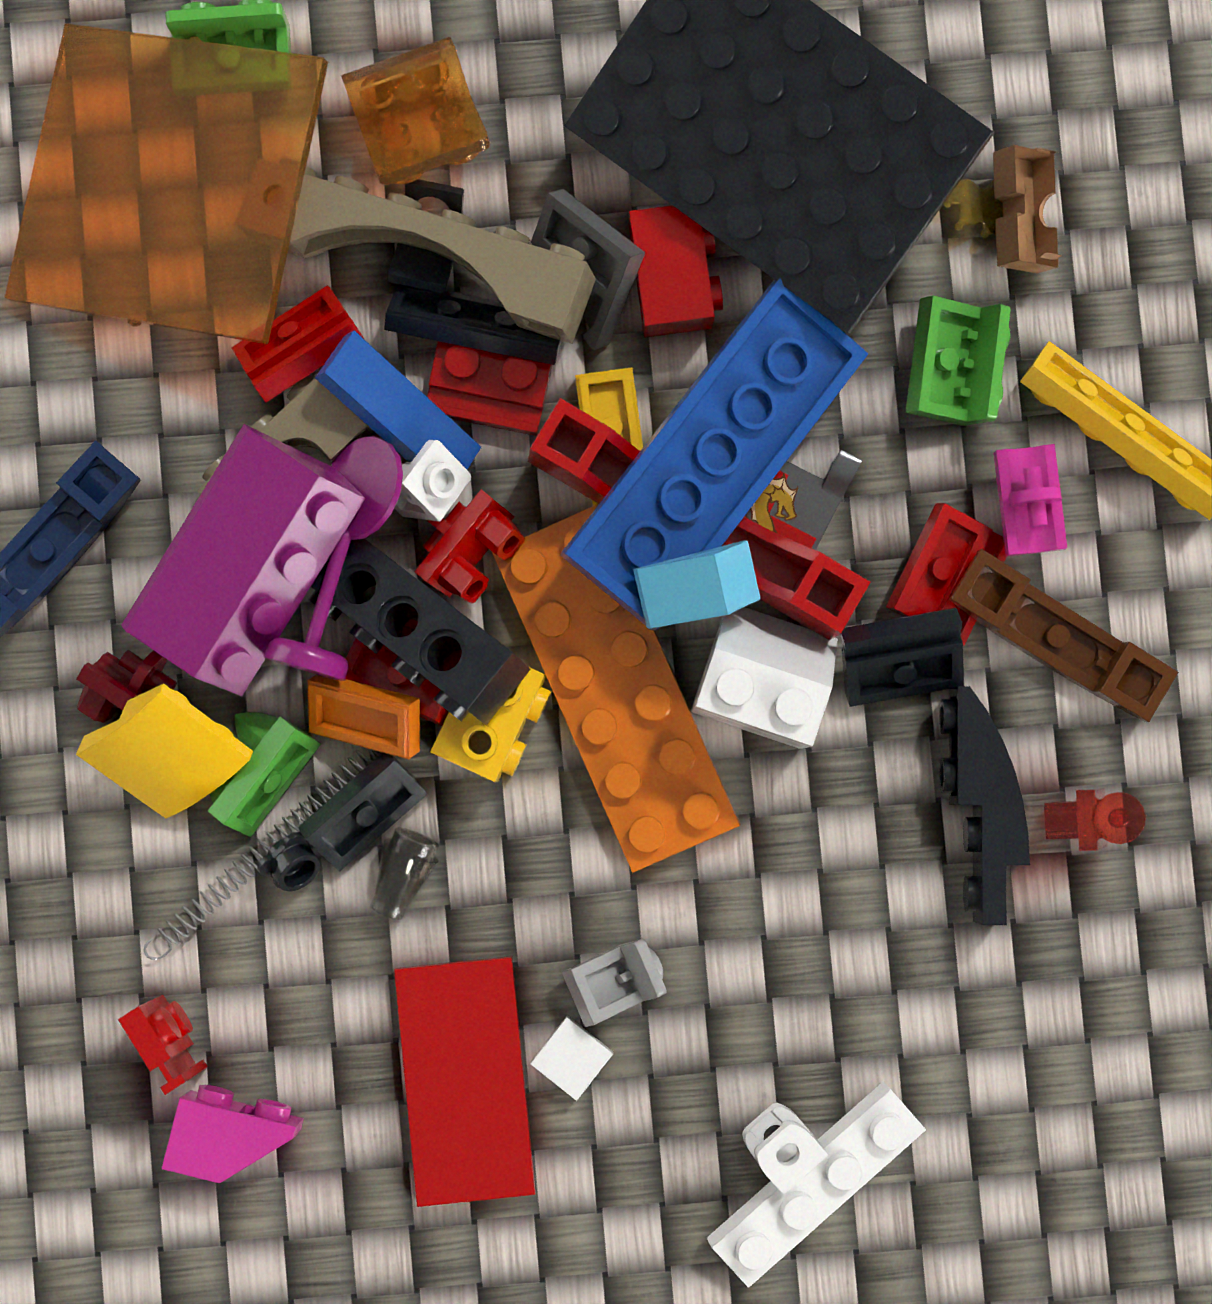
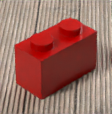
[629,205,723,338]

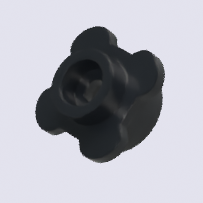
[257,832,321,892]

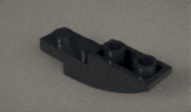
[939,686,1030,925]

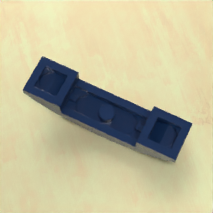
[0,440,141,638]

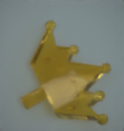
[943,179,1003,238]

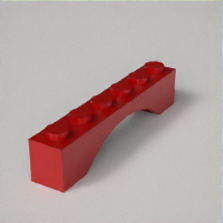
[528,398,871,641]

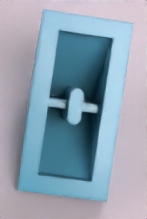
[633,541,761,628]

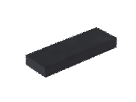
[384,284,562,365]

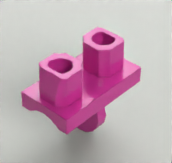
[993,444,1068,557]

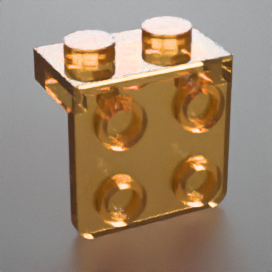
[341,37,491,185]

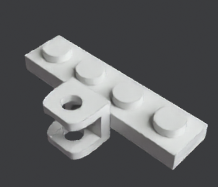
[707,1081,926,1288]

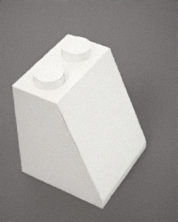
[691,607,838,749]

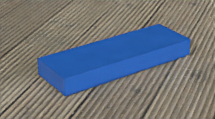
[315,330,481,469]

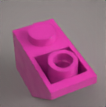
[162,1085,304,1183]

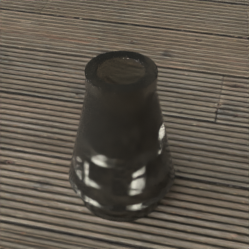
[370,827,439,920]

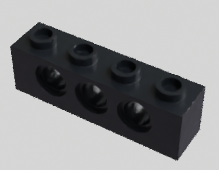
[308,538,531,725]

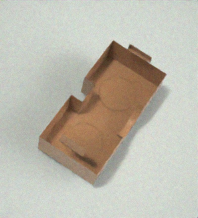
[993,145,1062,274]

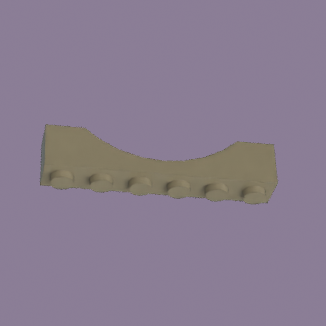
[237,159,596,344]

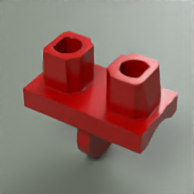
[414,489,525,604]

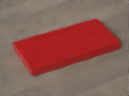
[394,956,536,1207]

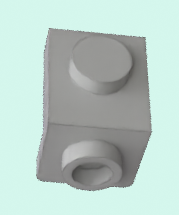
[562,939,667,1027]

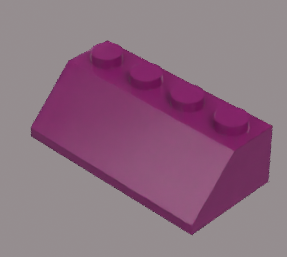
[121,424,366,696]

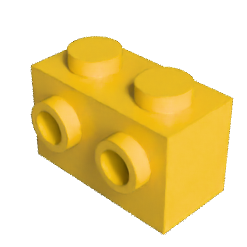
[430,667,551,782]

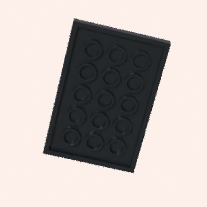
[564,0,995,333]

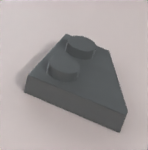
[531,189,645,350]

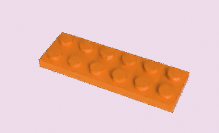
[492,504,741,873]

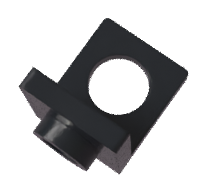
[388,177,464,293]

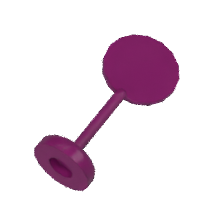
[264,436,403,681]

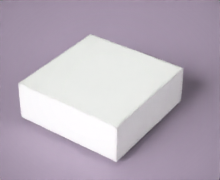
[530,1015,613,1101]

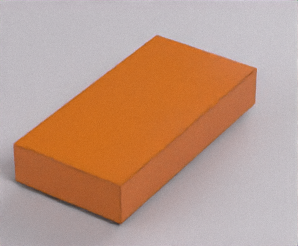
[307,675,420,759]

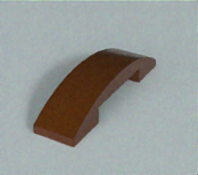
[948,549,1179,722]

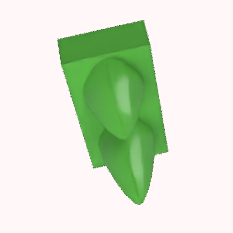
[208,712,321,837]

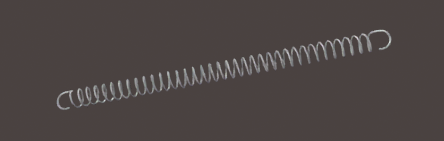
[143,717,427,960]

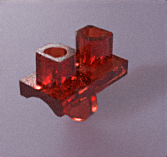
[1044,788,1147,851]

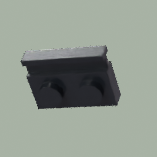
[840,608,964,707]

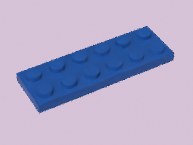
[560,277,868,630]

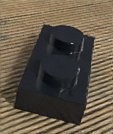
[298,753,428,872]

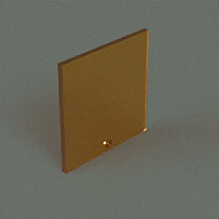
[5,23,329,344]

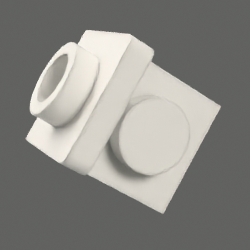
[394,440,471,522]

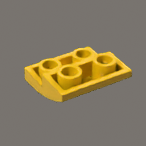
[76,683,253,819]

